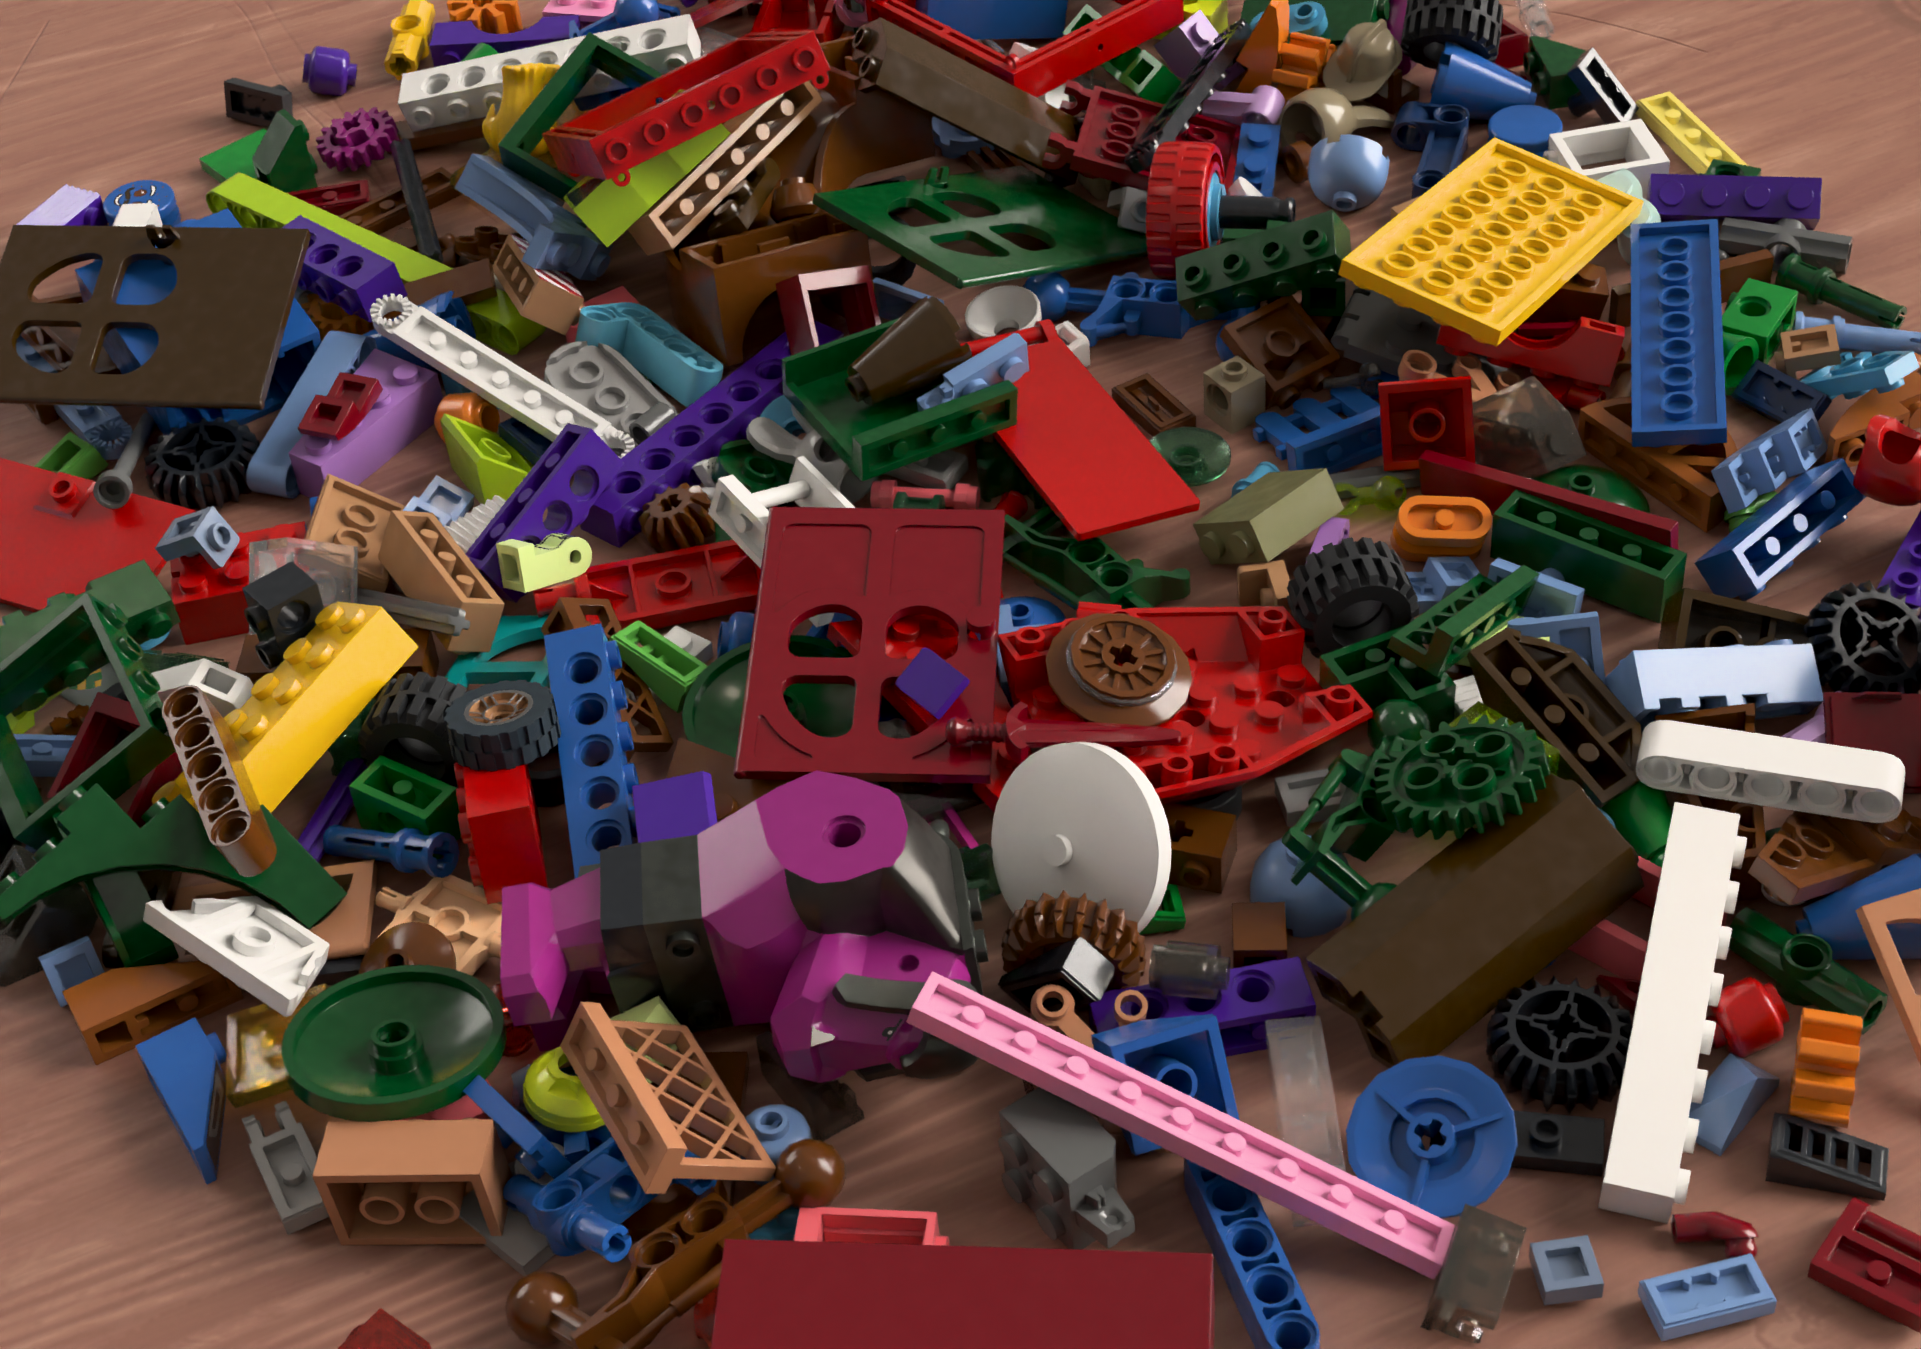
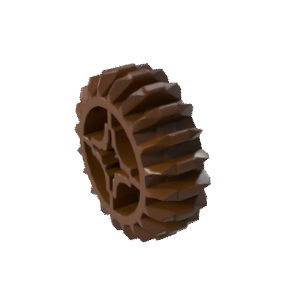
[1001,890,1146,1011]

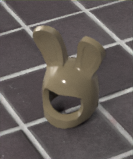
[1279,87,1395,148]

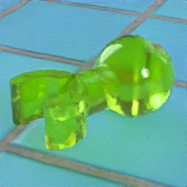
[1334,476,1406,515]

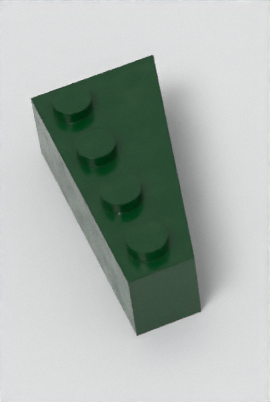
[0,560,181,717]

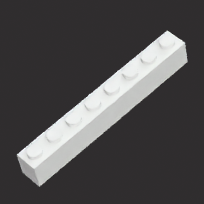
[1598,802,1747,1224]

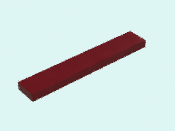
[1419,449,1678,550]

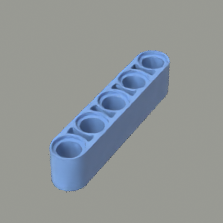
[247,330,377,499]

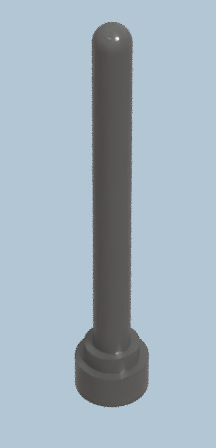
[93,412,156,509]

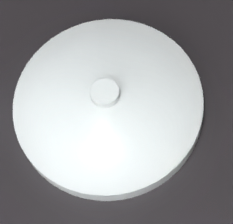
[991,742,1171,933]

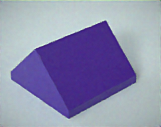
[632,771,717,843]

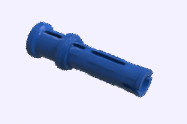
[323,824,459,878]

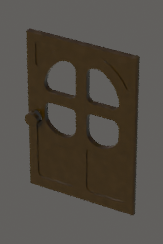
[0,225,311,410]

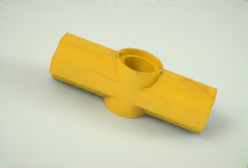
[384,0,435,80]

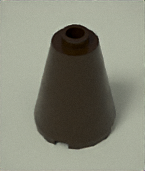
[845,296,972,406]

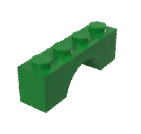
[1062,4,1182,105]

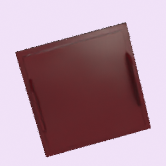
[1823,692,1921,794]

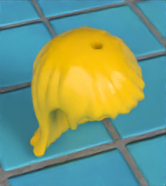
[482,63,561,158]

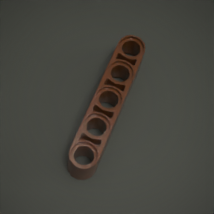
[162,685,277,877]

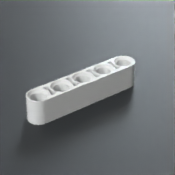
[1636,720,1905,823]

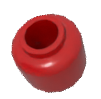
[1705,977,1790,1058]

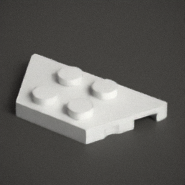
[143,896,330,1017]

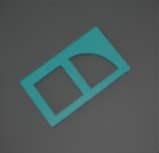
[445,615,550,688]

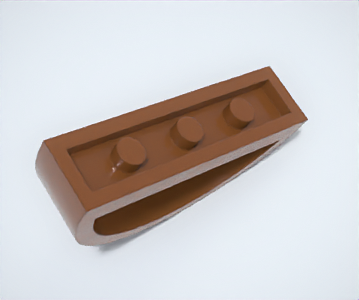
[1577,396,1737,533]

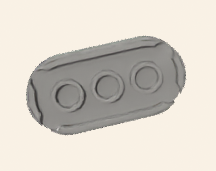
[544,341,678,458]

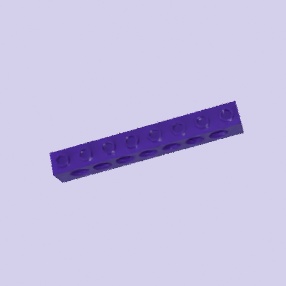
[580,320,844,548]

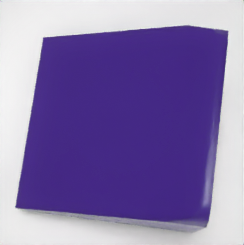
[895,647,970,720]

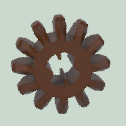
[638,482,716,553]

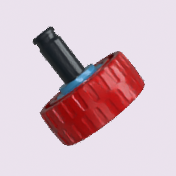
[1146,141,1296,280]

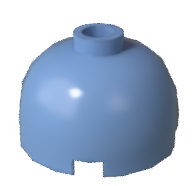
[1308,134,1390,212]
[1250,835,1350,938]

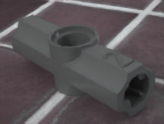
[1719,217,1853,274]

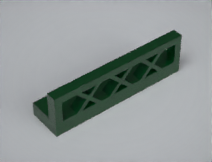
[1387,564,1540,677]

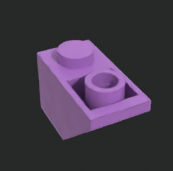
[1154,9,1245,91]

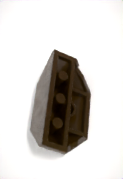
[1467,627,1641,808]

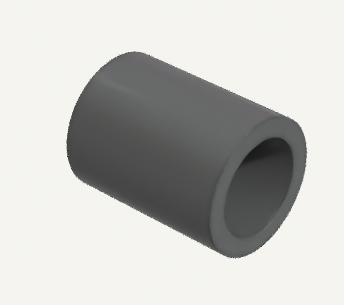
[629,402,676,445]

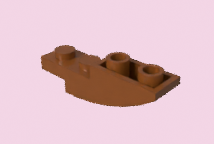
[1825,371,1921,468]

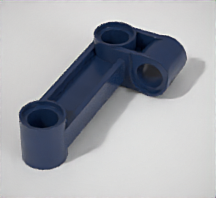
[1391,101,1469,199]

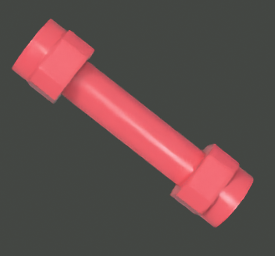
[870,479,980,510]

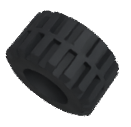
[1401,0,1504,70]
[1287,537,1419,659]
[358,672,467,788]

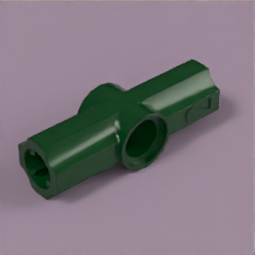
[1728,907,1888,1035]

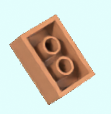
[312,1118,513,1245]

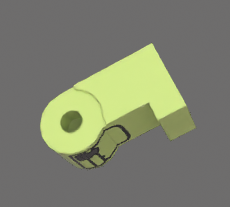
[496,533,592,593]

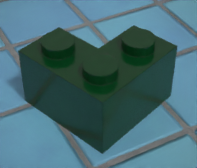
[1319,626,1456,733]

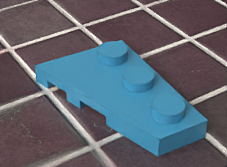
[1798,351,1919,400]

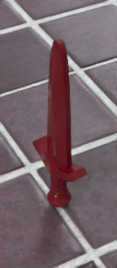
[945,701,1181,765]

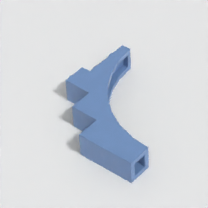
[455,153,613,281]

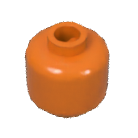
[434,392,500,444]

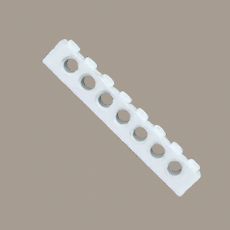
[398,14,701,132]

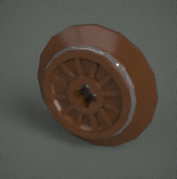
[1045,614,1192,727]

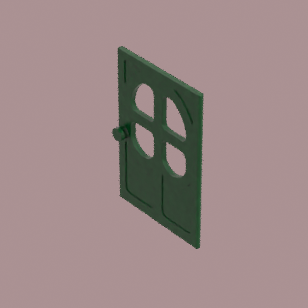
[812,165,1148,289]

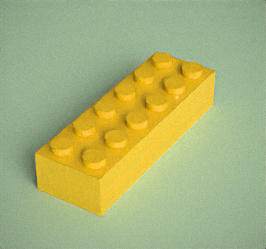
[152,601,418,813]

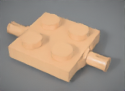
[375,874,502,976]

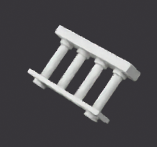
[708,456,855,627]

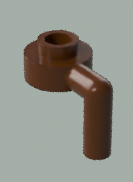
[1277,140,1312,183]

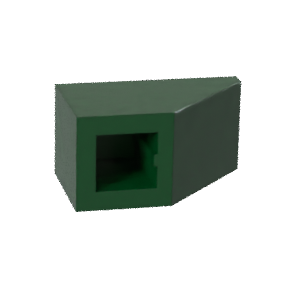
[1523,36,1586,110]
[252,109,318,193]

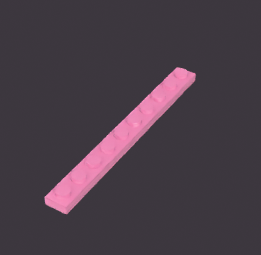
[906,971,1455,1280]

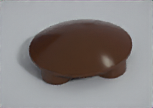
[454,226,528,264]

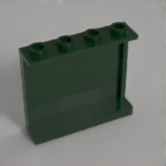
[782,318,1018,482]

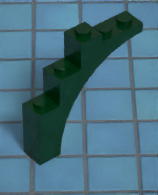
[0,783,348,930]

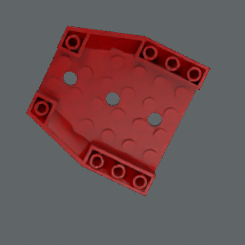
[998,606,1373,806]

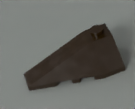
[1658,587,1871,678]

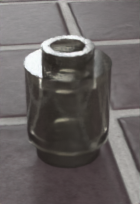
[1149,940,1231,1000]

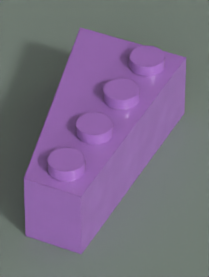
[289,349,443,498]

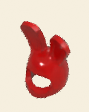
[1853,414,1921,507]

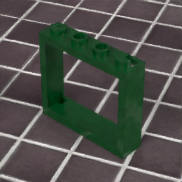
[498,32,663,203]
[0,592,176,850]

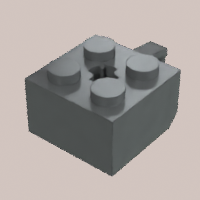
[998,1087,1135,1249]

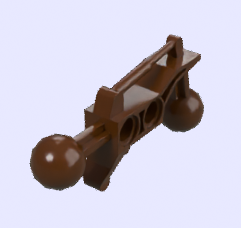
[505,1138,846,1349]

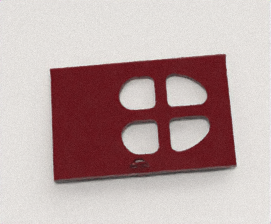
[733,507,1005,784]

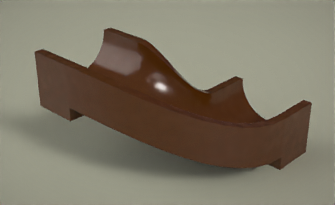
[663,36,935,366]

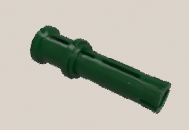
[1775,253,1907,330]

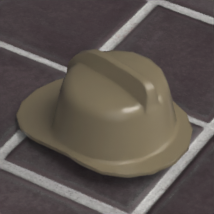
[1323,19,1402,102]

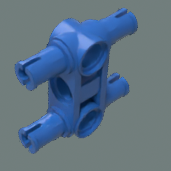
[503,1124,718,1262]

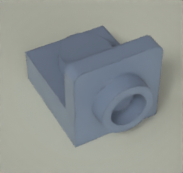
[155,506,240,569]

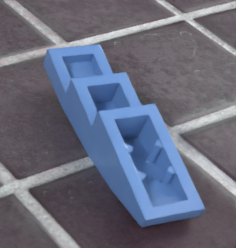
[1711,408,1828,514]

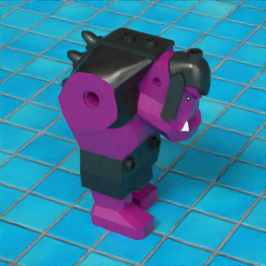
[500,770,989,1083]

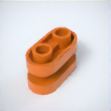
[1390,495,1492,562]

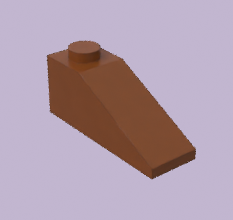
[62,960,244,1065]

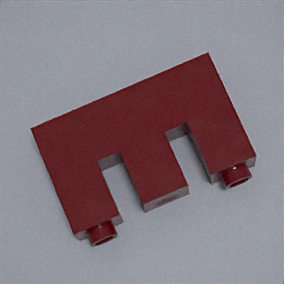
[711,1239,1215,1349]

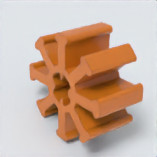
[447,0,523,34]
[1271,32,1337,110]
[1788,1007,1863,1128]

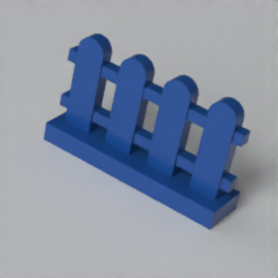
[1253,370,1399,474]

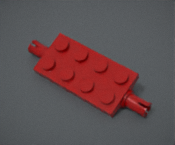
[533,539,761,629]

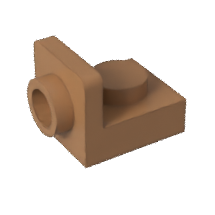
[1774,324,1841,379]
[1237,560,1294,618]

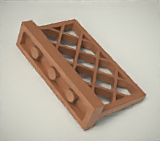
[560,1002,776,1194]

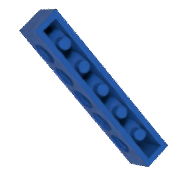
[544,623,639,879]

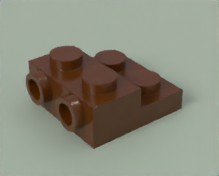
[1220,295,1341,410]

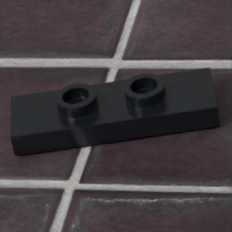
[1430,1110,1605,1176]

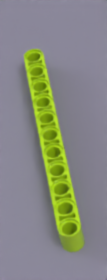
[206,172,546,355]

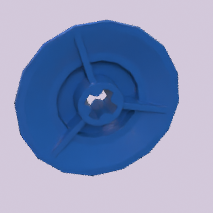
[1346,1055,1518,1219]

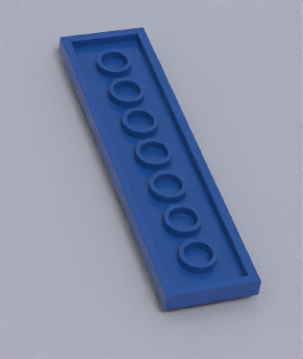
[1631,219,1727,448]

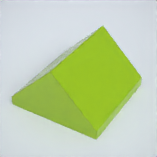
[440,413,534,504]

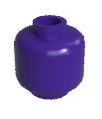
[302,46,357,96]

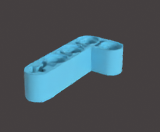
[575,302,723,407]

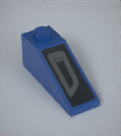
[135,1017,228,1185]

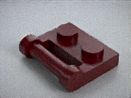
[1807,1197,1921,1333]

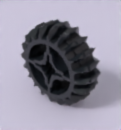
[144,417,260,510]
[1801,580,1921,694]
[1486,976,1633,1114]

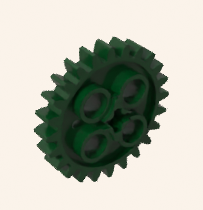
[1374,715,1550,840]

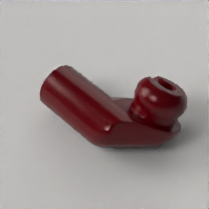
[1671,1211,1759,1259]

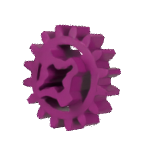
[316,107,399,172]

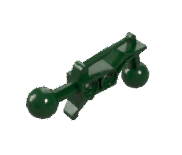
[1003,499,1191,611]
[1282,699,1431,921]

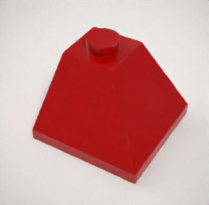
[1378,376,1475,471]

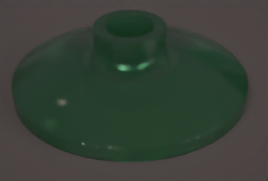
[1149,427,1231,487]

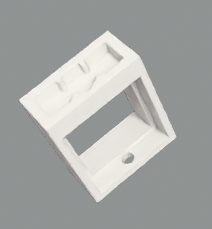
[1543,119,1670,199]

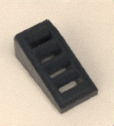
[998,938,1114,1014]
[1765,1112,1889,1201]

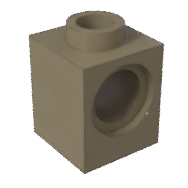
[1203,355,1265,435]

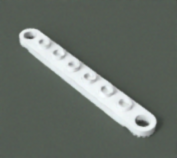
[370,294,635,459]

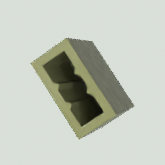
[1193,468,1344,564]

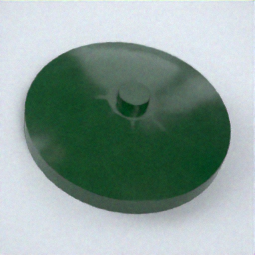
[682,635,856,758]
[281,965,507,1122]

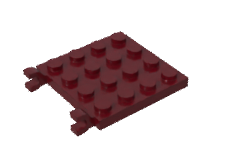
[1041,80,1241,195]

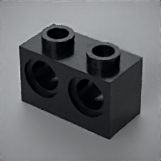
[242,561,324,670]

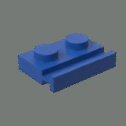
[463,1075,573,1180]

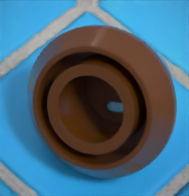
[769,177,824,224]

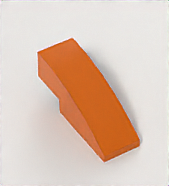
[1235,0,1289,94]

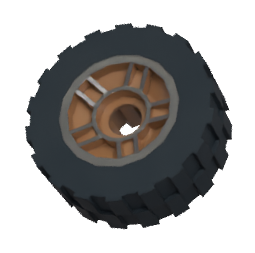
[443,680,561,771]

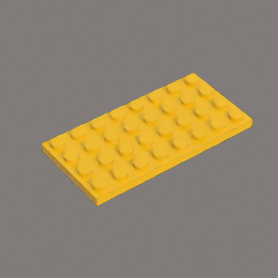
[1338,137,1644,347]

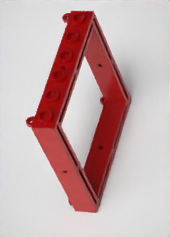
[866,0,1184,98]
[542,31,831,187]

